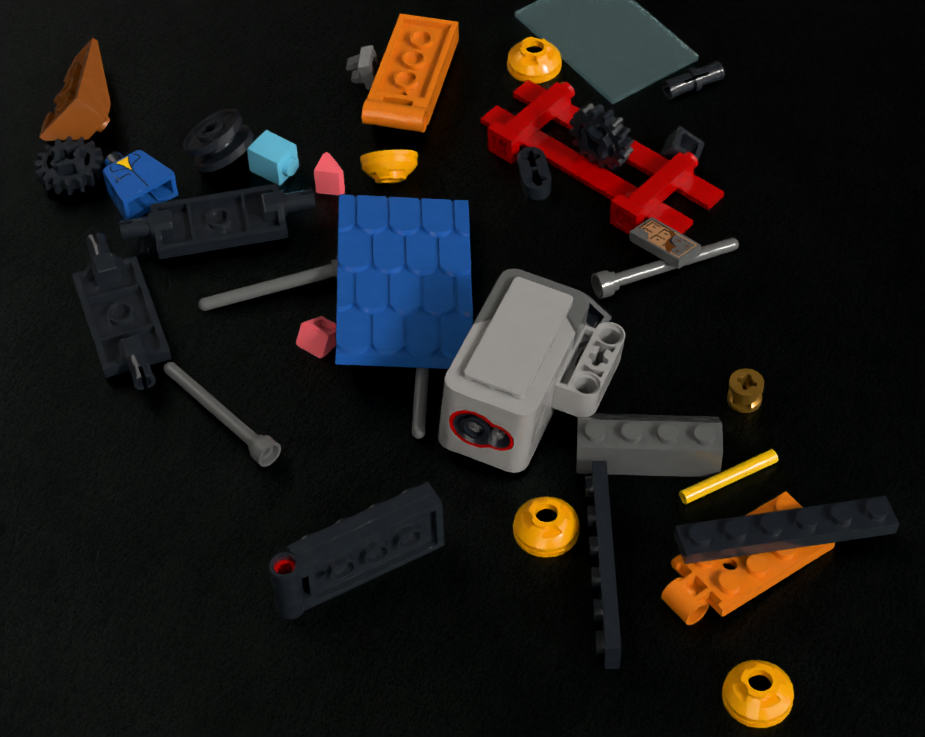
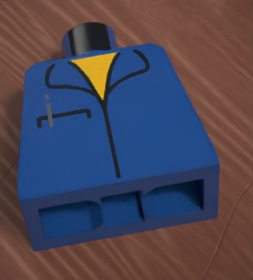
[102,150,178,220]

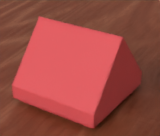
[314,152,345,195]

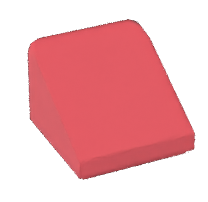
[296,316,336,358]

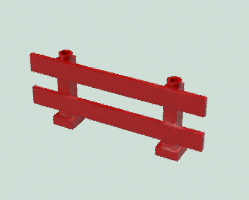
[481,79,724,235]

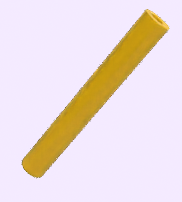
[679,449,778,504]

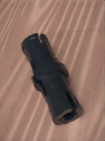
[662,61,725,99]

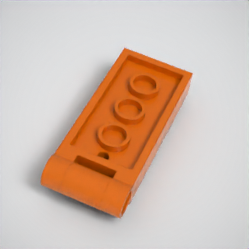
[362,14,459,133]

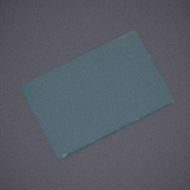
[515,0,699,104]

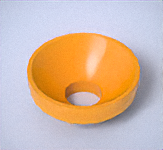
[507,37,562,84]
[360,150,418,183]
[513,496,580,558]
[722,660,794,728]

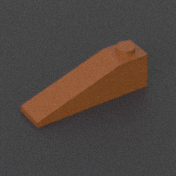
[39,38,111,141]

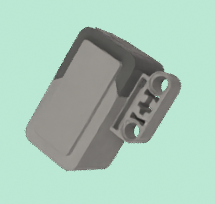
[438,268,626,473]

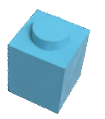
[247,130,299,186]

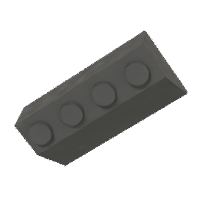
[576,413,723,477]

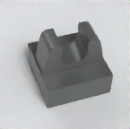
[346,45,380,90]

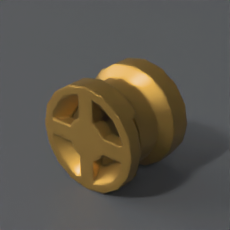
[727,368,764,413]

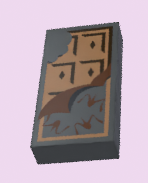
[629,217,701,269]

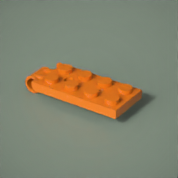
[661,491,835,625]

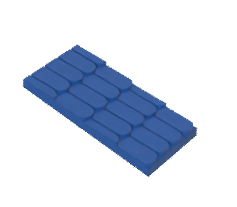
[335,194,473,369]

